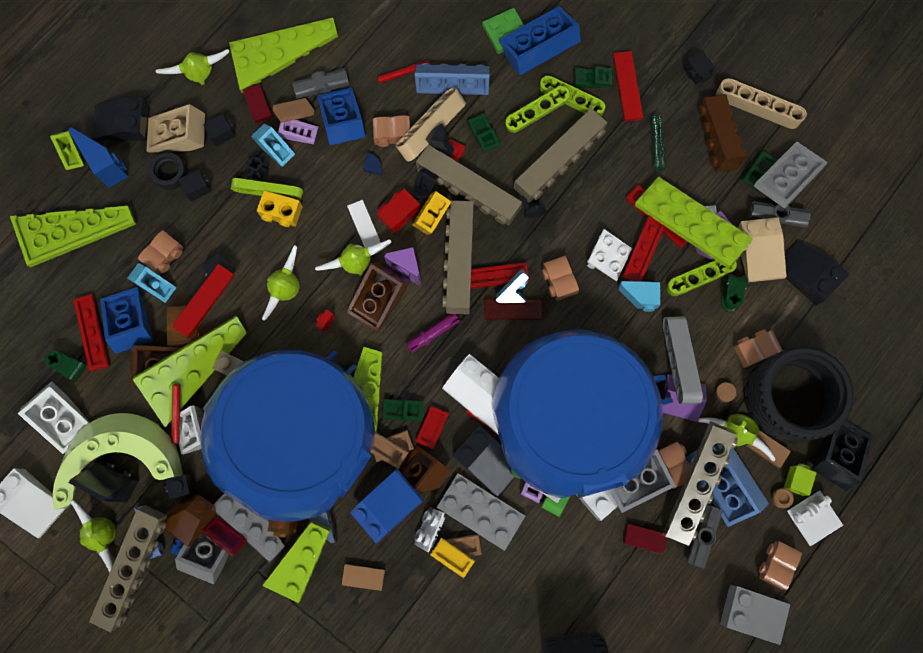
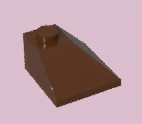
[398,446,451,494]
[164,495,217,547]

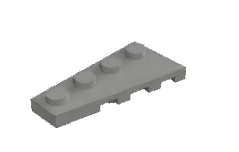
[214,494,284,563]

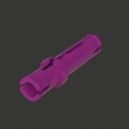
[406,314,460,354]

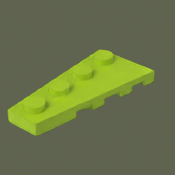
[353,347,383,432]
[263,520,331,603]

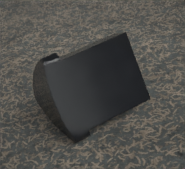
[426,124,454,156]
[413,167,439,200]
[522,195,547,218]

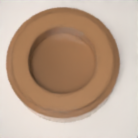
[715,382,736,403]
[771,488,794,508]

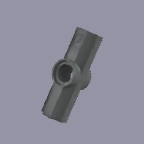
[292,69,349,99]
[749,201,811,228]
[686,505,723,569]

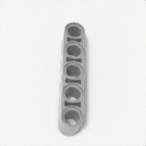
[663,317,703,404]

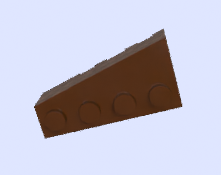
[699,94,748,173]

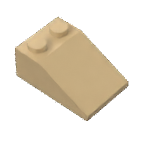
[147,104,205,153]
[738,217,786,282]

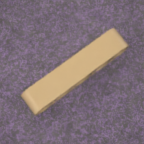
[716,78,807,129]
[395,87,466,161]

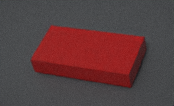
[415,406,449,450]

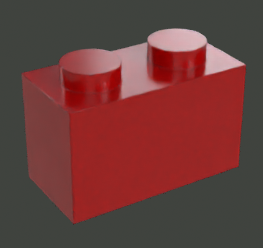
[377,188,421,234]

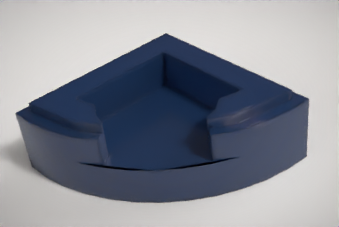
[363,153,382,175]

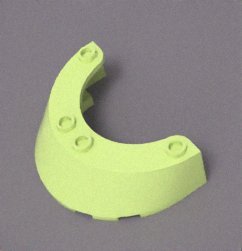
[53,413,183,510]

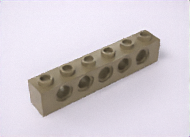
[664,421,738,546]
[89,505,168,633]

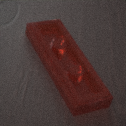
[484,300,542,320]

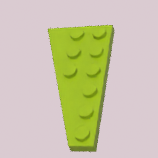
[229,18,338,93]
[10,206,136,268]
[132,316,247,427]

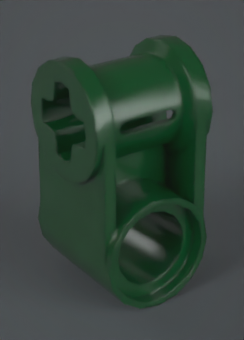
[721,274,748,312]
[44,350,87,382]

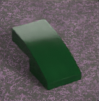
[573,66,612,88]
[467,113,501,153]
[742,151,778,191]
[381,399,424,421]

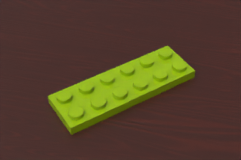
[635,177,753,269]

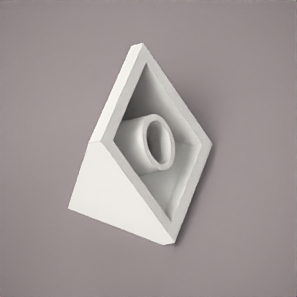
[179,406,203,455]

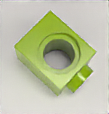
[784,464,816,496]

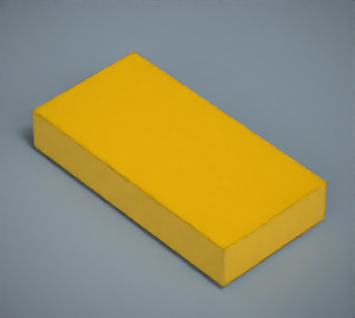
[430,538,475,578]

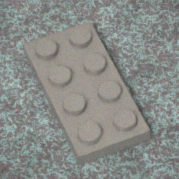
[754,142,828,208]
[437,474,525,551]

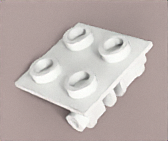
[587,229,632,281]
[787,490,843,546]
[414,507,445,552]

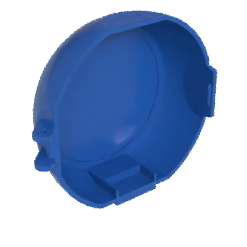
[492,329,674,498]
[200,350,375,522]

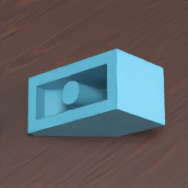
[251,124,295,167]
[127,263,176,303]
[618,281,660,312]

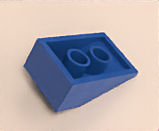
[317,87,365,145]
[68,127,128,188]
[100,287,153,354]
[350,469,423,543]

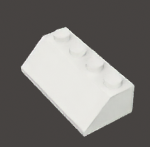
[442,354,499,435]

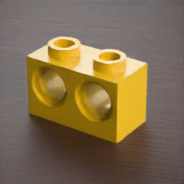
[257,191,303,227]
[412,191,451,235]

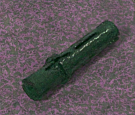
[651,115,666,171]

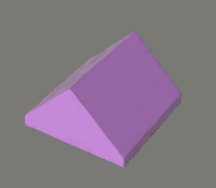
[384,248,421,286]
[662,374,707,422]

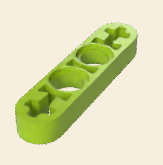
[540,76,605,116]
[506,86,570,133]
[231,178,303,201]
[667,260,737,296]

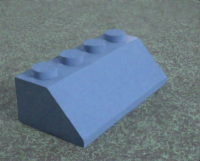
[415,63,489,95]
[686,443,769,527]

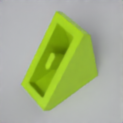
[50,131,85,170]

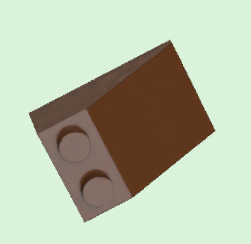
[346,261,410,332]
[129,345,181,387]

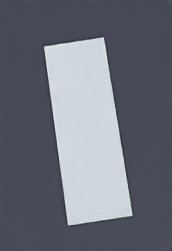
[347,200,381,247]

